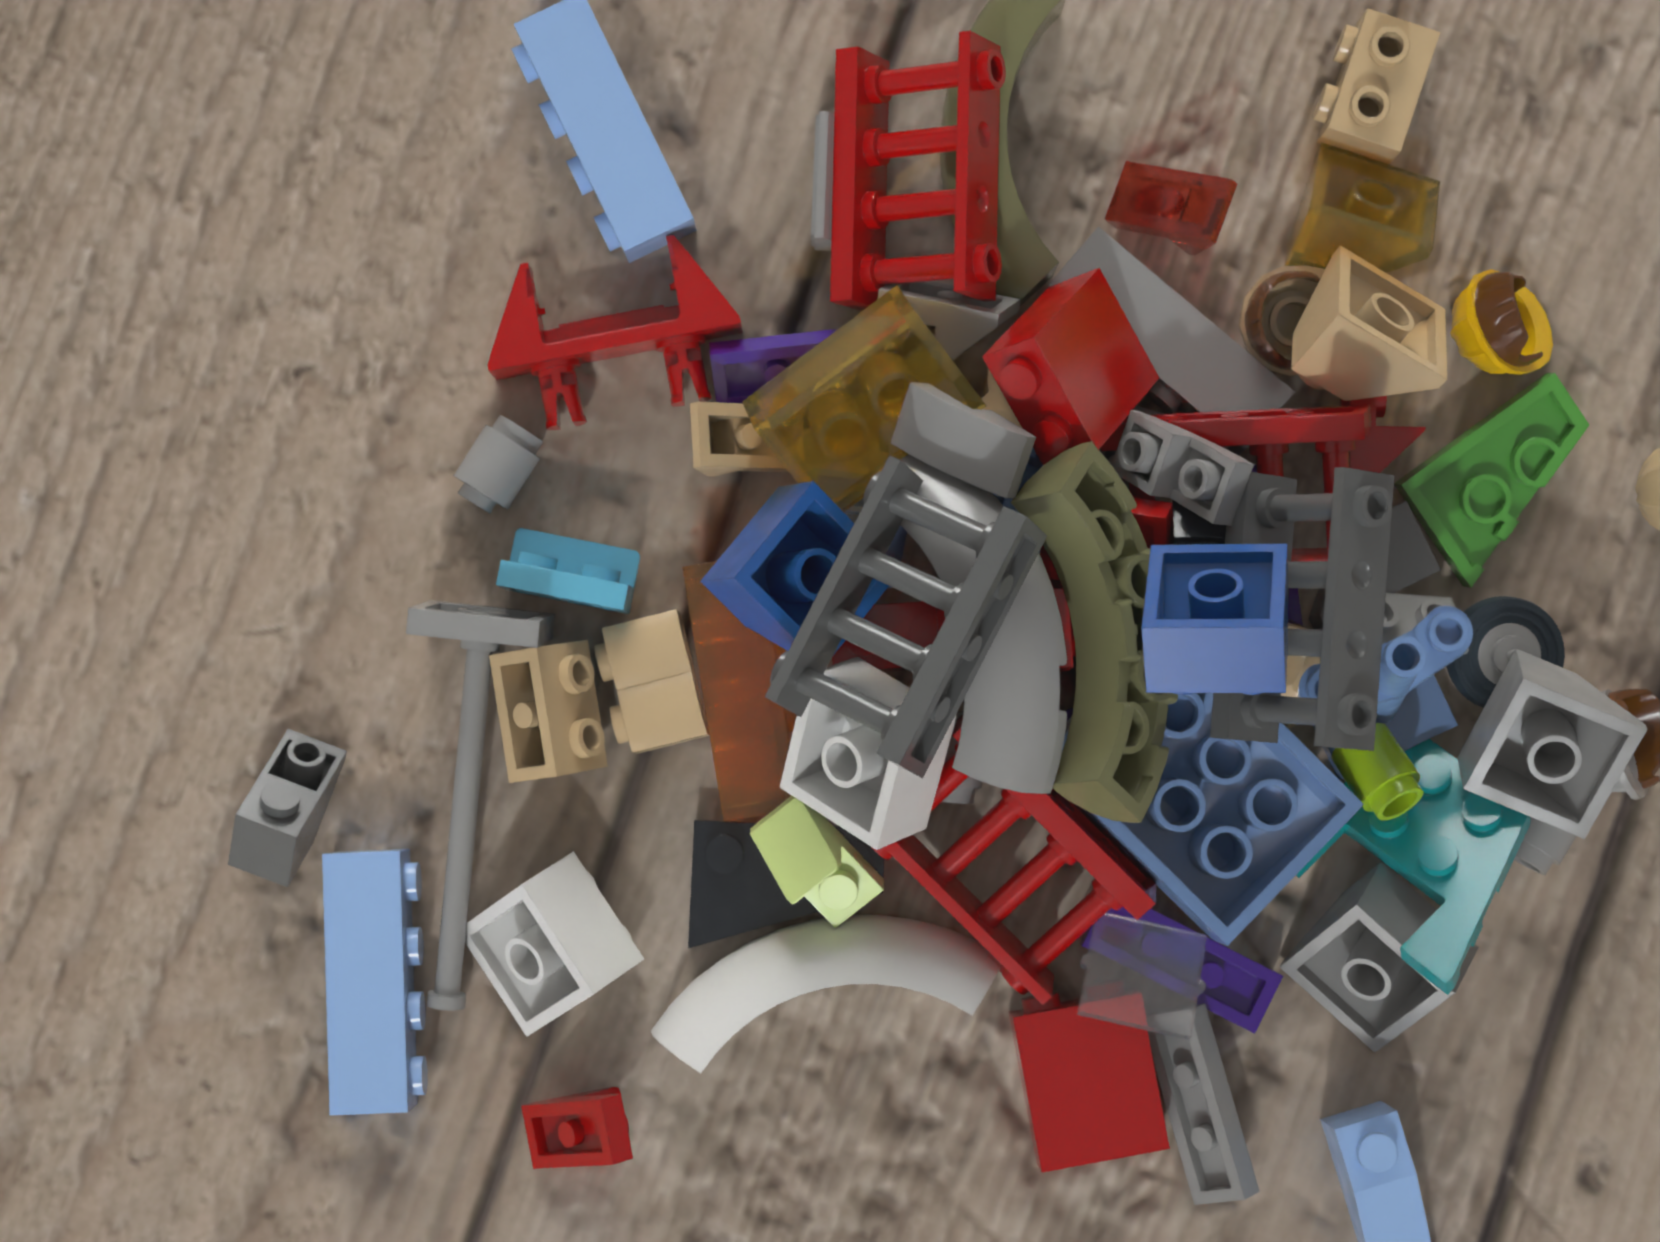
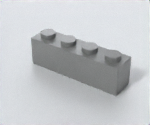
[1047,226,1294,455]

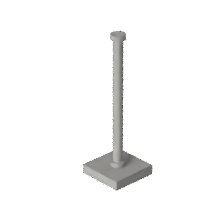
[406,600,555,1011]

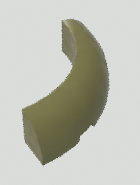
[940,0,1065,306]
[1010,441,1178,823]

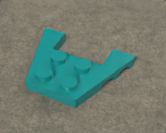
[1296,739,1531,995]

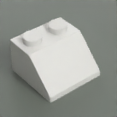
[465,851,644,1037]

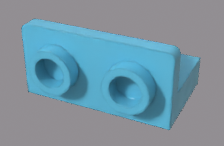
[496,528,641,614]

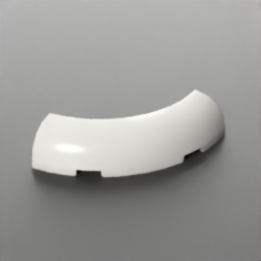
[651,914,1001,1074]

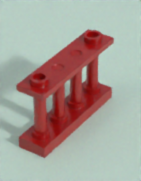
[830,30,1006,312]
[1101,404,1371,561]
[870,714,1156,1005]

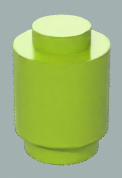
[1331,723,1423,821]

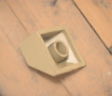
[1291,245,1447,401]

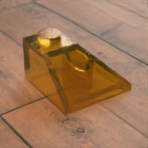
[1284,142,1440,273]

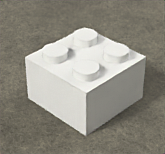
[780,657,957,850]

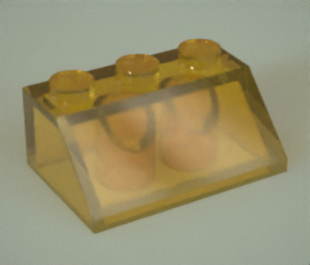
[742,285,986,512]

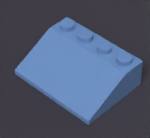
[1062,693,1364,946]

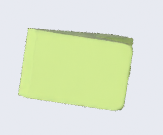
[750,795,884,928]

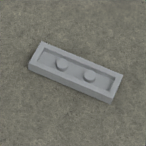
[1145,1003,1260,1205]

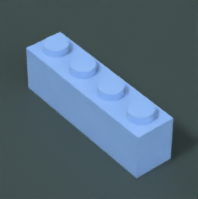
[511,0,697,263]
[322,849,428,1116]

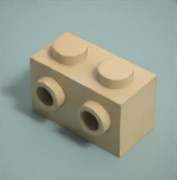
[1313,8,1440,166]
[489,640,608,783]

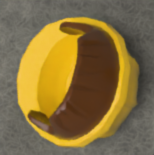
[1450,269,1553,375]

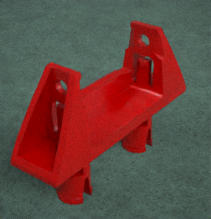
[487,235,743,430]

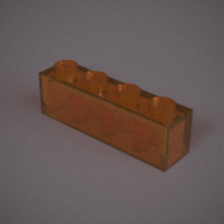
[682,561,797,822]

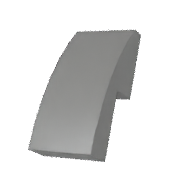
[891,382,1036,498]
[1111,410,1254,526]

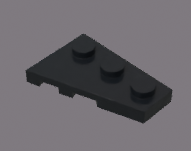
[688,820,884,949]

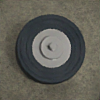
[1446,596,1565,708]

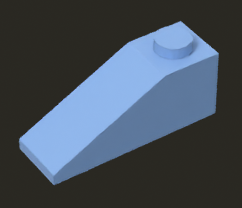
[1320,1101,1431,1242]

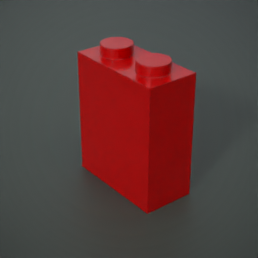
[982,267,1159,465]
[1009,980,1170,1173]

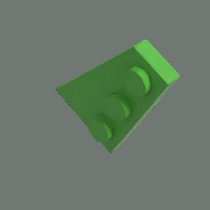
[1394,373,1589,588]

